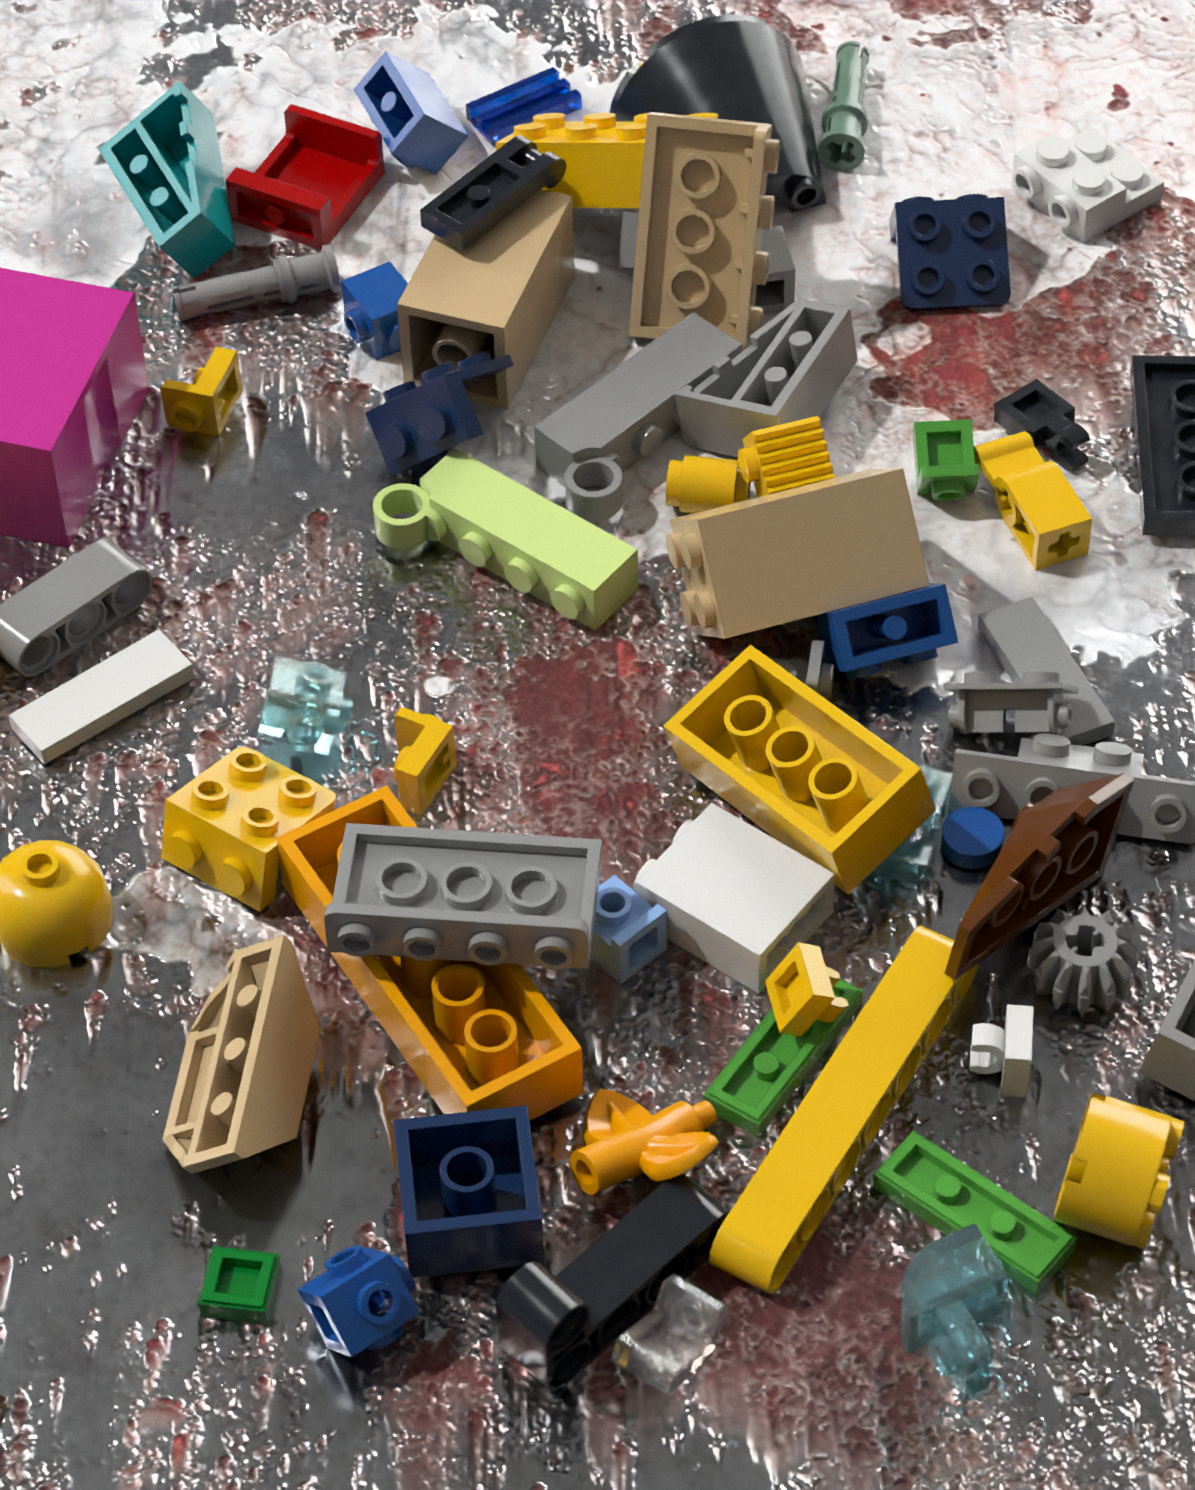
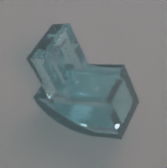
[899,1223,1008,1398]

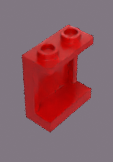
[226,104,385,250]

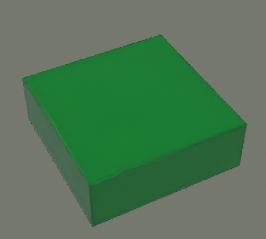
[198,1246,281,1324]

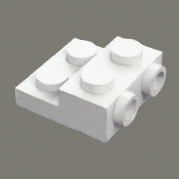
[1011,126,1165,243]

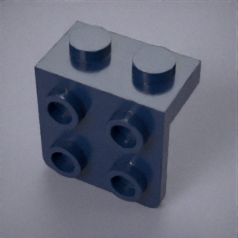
[889,194,1011,311]
[365,351,514,476]

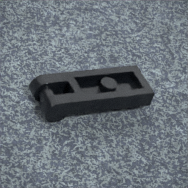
[420,135,566,251]

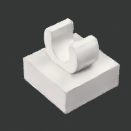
[969,1004,1034,1098]

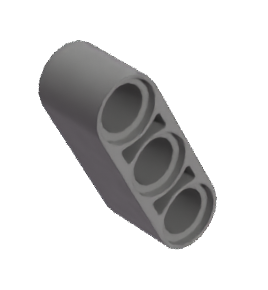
[0,539,153,677]

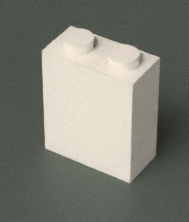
[634,802,835,994]

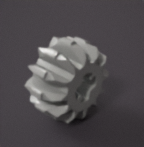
[1027,903,1139,1016]

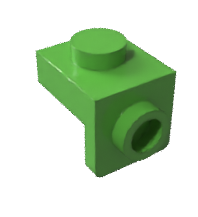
[912,419,980,501]

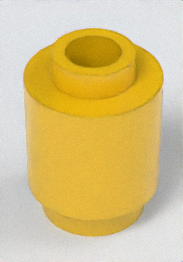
[665,455,751,514]

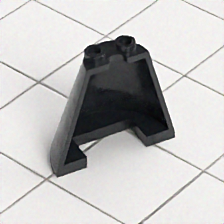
[609,14,826,213]

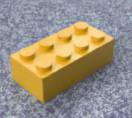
[495,113,718,208]
[663,645,936,894]

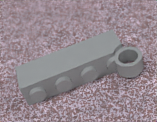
[534,312,742,522]

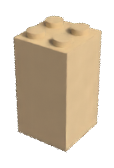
[397,189,575,409]
[666,468,930,639]

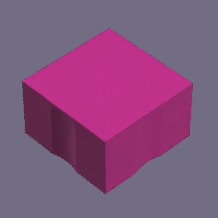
[0,268,149,548]

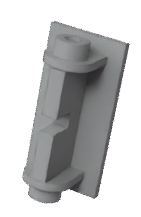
[944,671,1078,735]

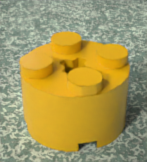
[1053,1093,1185,1249]

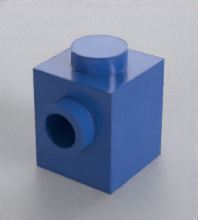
[341,261,408,361]

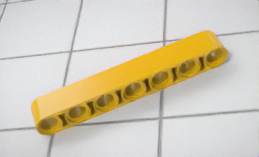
[709,925,979,1294]

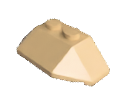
[162,935,320,1174]

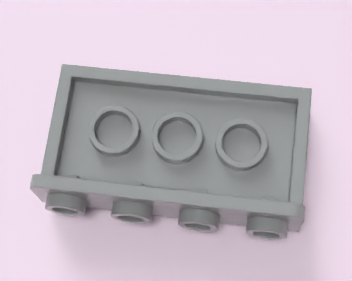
[324,823,602,970]

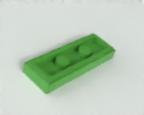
[703,979,863,1138]
[873,1130,1078,1295]

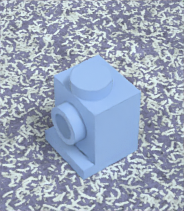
[590,875,667,984]

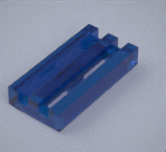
[465,66,582,147]

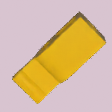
[974,431,1092,571]

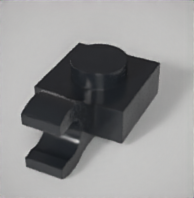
[994,379,1090,472]

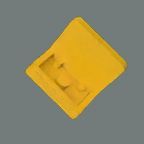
[161,747,336,912]

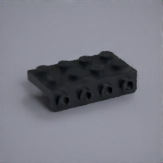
[1130,355,1195,536]

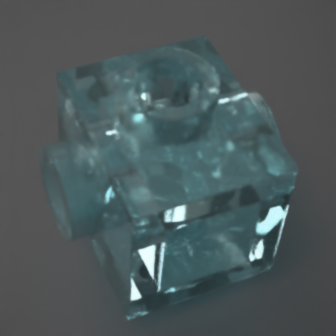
[256,655,354,755]

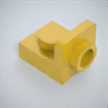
[160,347,243,437]
[393,707,457,816]

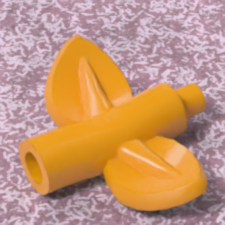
[570,1088,719,1195]

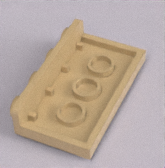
[628,112,780,352]

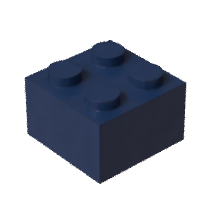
[393,1105,545,1278]

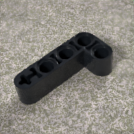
[496,1173,730,1391]

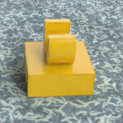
[765,942,849,1037]

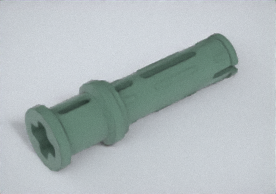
[818,41,869,171]

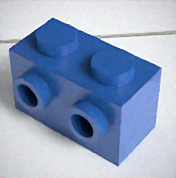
[353,51,469,175]
[814,583,959,679]

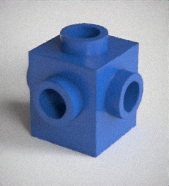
[297,1245,420,1357]

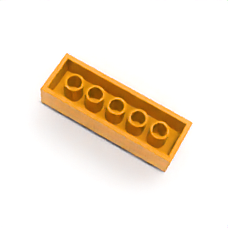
[276,785,584,1121]

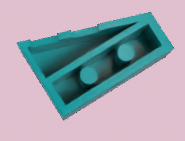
[99,81,236,279]

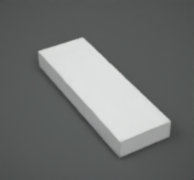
[9,629,195,765]

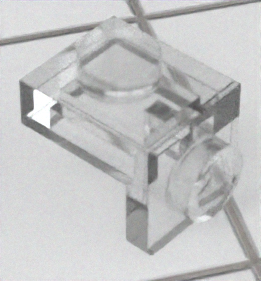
[611,1275,727,1395]

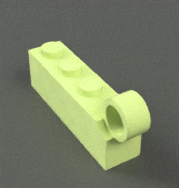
[373,448,638,631]

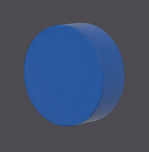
[941,807,1005,869]

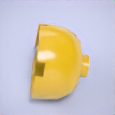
[0,840,114,967]

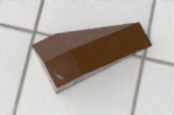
[945,773,1135,980]

